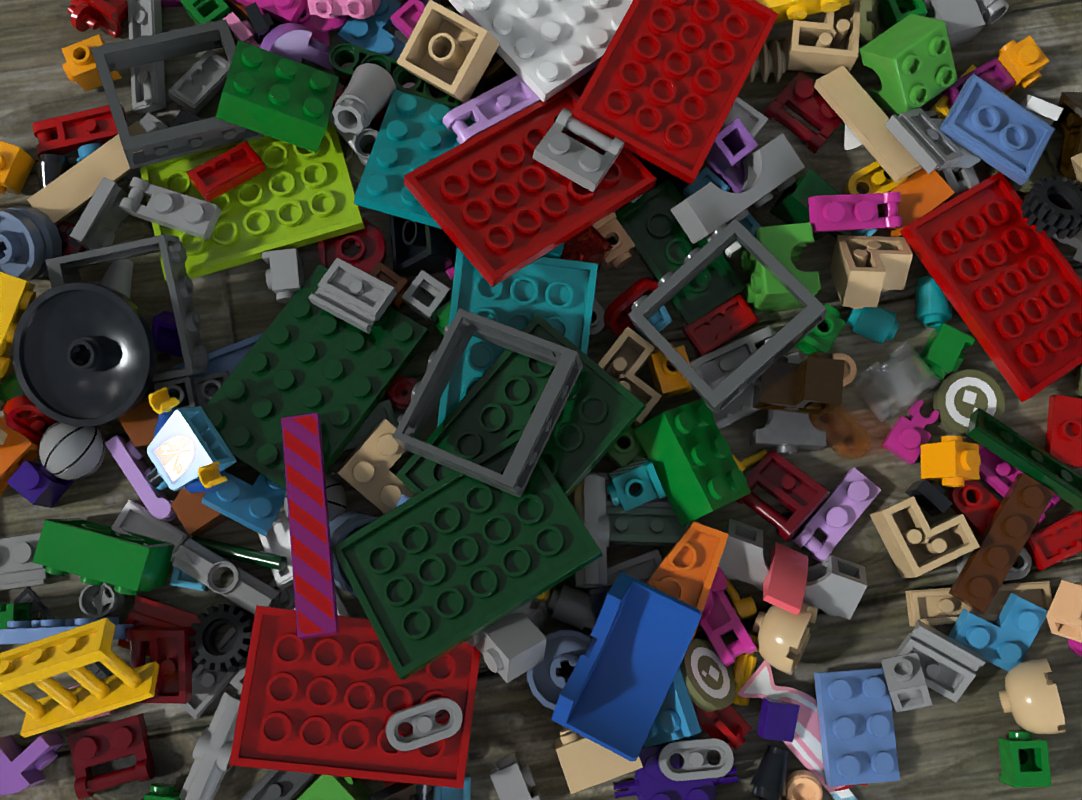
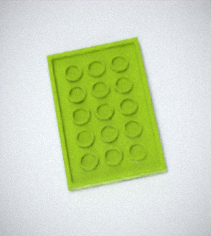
[139,112,365,282]

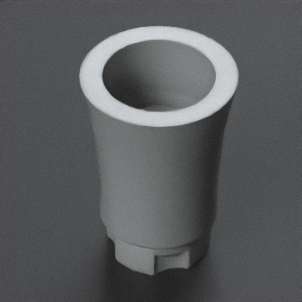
[332,63,396,134]

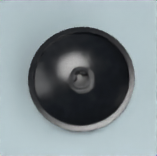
[12,283,156,427]

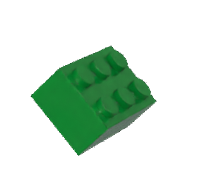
[215,40,339,153]
[634,399,751,526]
[32,518,175,595]

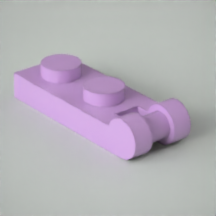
[442,76,541,144]
[105,435,179,522]
[792,467,881,563]

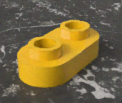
[845,161,908,195]

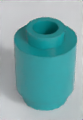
[915,275,952,328]
[844,306,900,344]

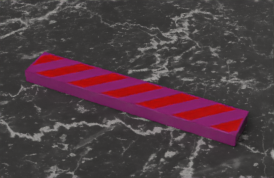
[281,413,339,639]

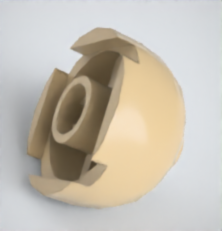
[753,602,818,675]
[998,658,1066,734]

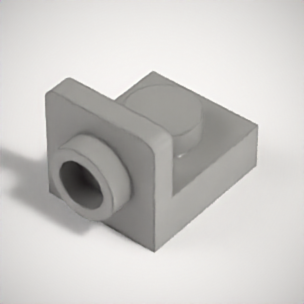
[881,653,933,713]

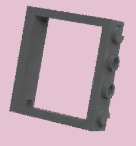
[91,19,264,169]
[628,218,827,414]
[45,235,209,383]
[392,308,583,498]

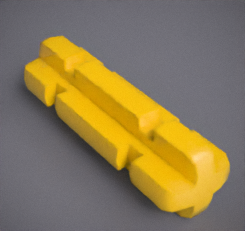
[732,634,758,706]

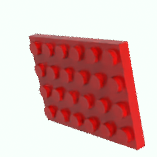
[571,0,779,184]
[404,85,656,287]
[900,172,1082,402]
[229,605,481,789]

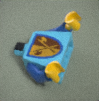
[147,386,237,493]

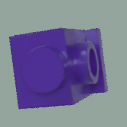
[6,460,74,508]

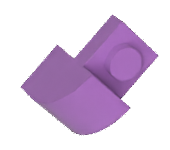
[260,23,333,70]
[706,118,758,193]
[0,731,65,795]

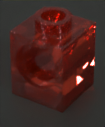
[560,225,613,272]

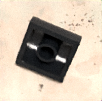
[389,214,456,275]

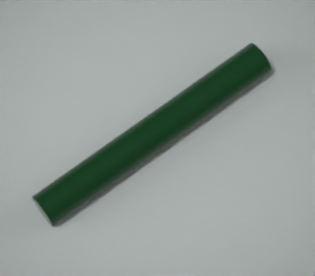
[191,536,287,571]

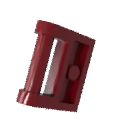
[763,71,843,154]
[735,449,828,541]
[126,625,192,704]
[67,713,155,800]

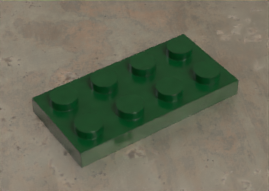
[615,178,745,326]

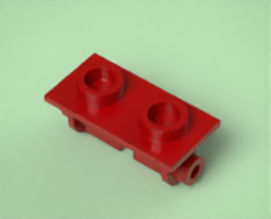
[692,702,752,750]

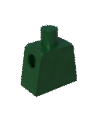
[770,169,853,241]

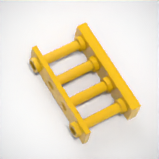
[0,617,159,738]

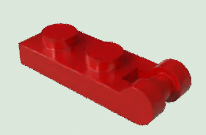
[32,104,128,158]

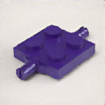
[613,745,738,800]

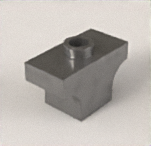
[749,410,826,455]

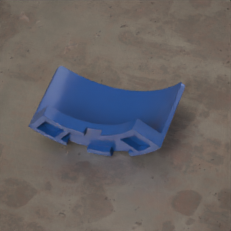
[551,572,702,761]

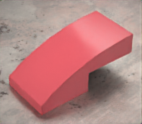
[763,542,808,615]

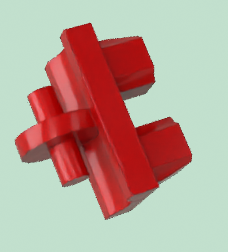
[68,0,128,39]

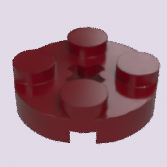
[318,217,387,274]

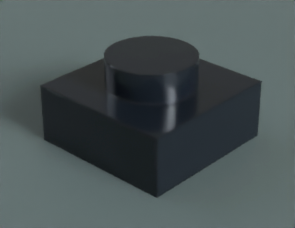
[905,479,953,516]

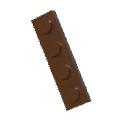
[949,473,1055,613]

